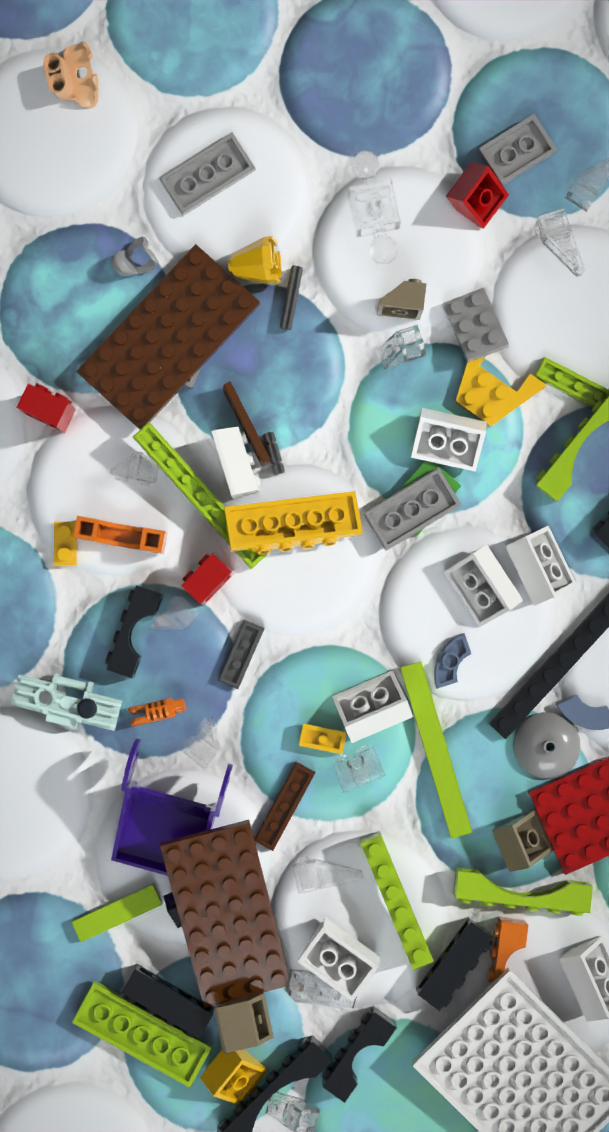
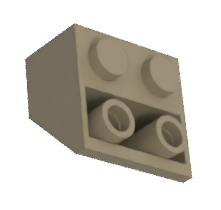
[214,993,274,1053]

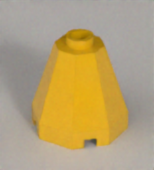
[228,236,282,285]

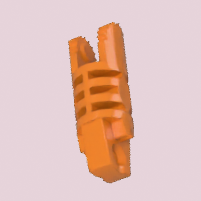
[128,698,186,727]

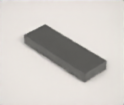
[218,620,265,689]

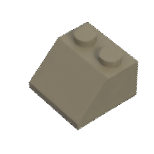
[377,279,427,320]
[492,809,553,872]

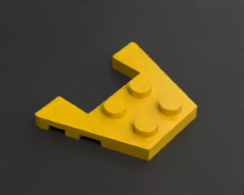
[455,356,546,427]

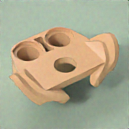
[43,41,99,108]

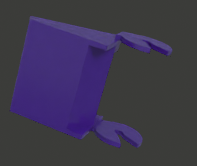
[111,738,233,876]

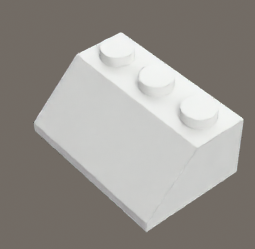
[411,408,486,472]
[211,427,261,500]
[506,526,577,606]
[444,545,523,627]
[332,670,413,743]
[297,917,380,1002]
[559,935,609,1021]

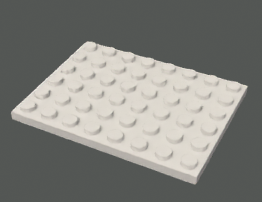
[412,968,609,1132]

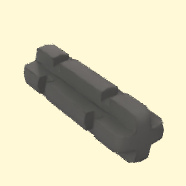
[263,432,285,475]

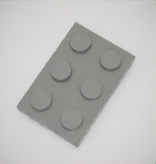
[478,114,557,186]
[443,288,509,363]

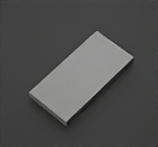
[159,132,256,216]
[363,468,462,551]

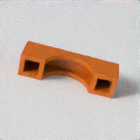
[73,516,168,554]
[487,917,529,986]

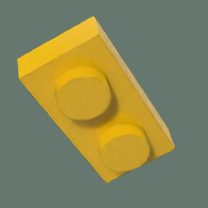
[54,521,77,566]
[299,723,347,754]

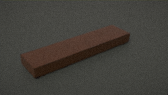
[223,381,271,466]
[254,761,316,851]

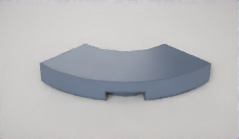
[434,633,472,689]
[556,695,609,730]

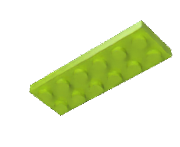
[72,981,212,1088]

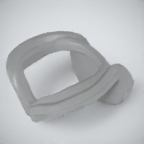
[111,236,158,276]

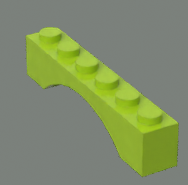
[534,388,609,502]
[360,831,434,970]
[453,867,593,916]

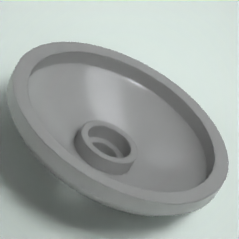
[513,712,580,779]

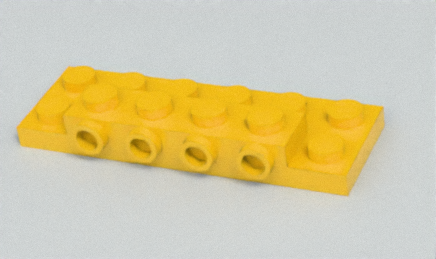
[224,491,363,555]

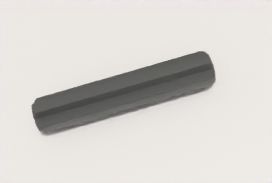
[280,265,303,330]

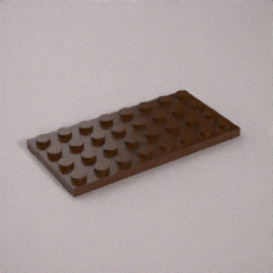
[76,244,260,430]
[160,819,291,1008]

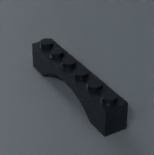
[217,1035,332,1132]

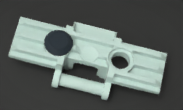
[11,673,123,731]

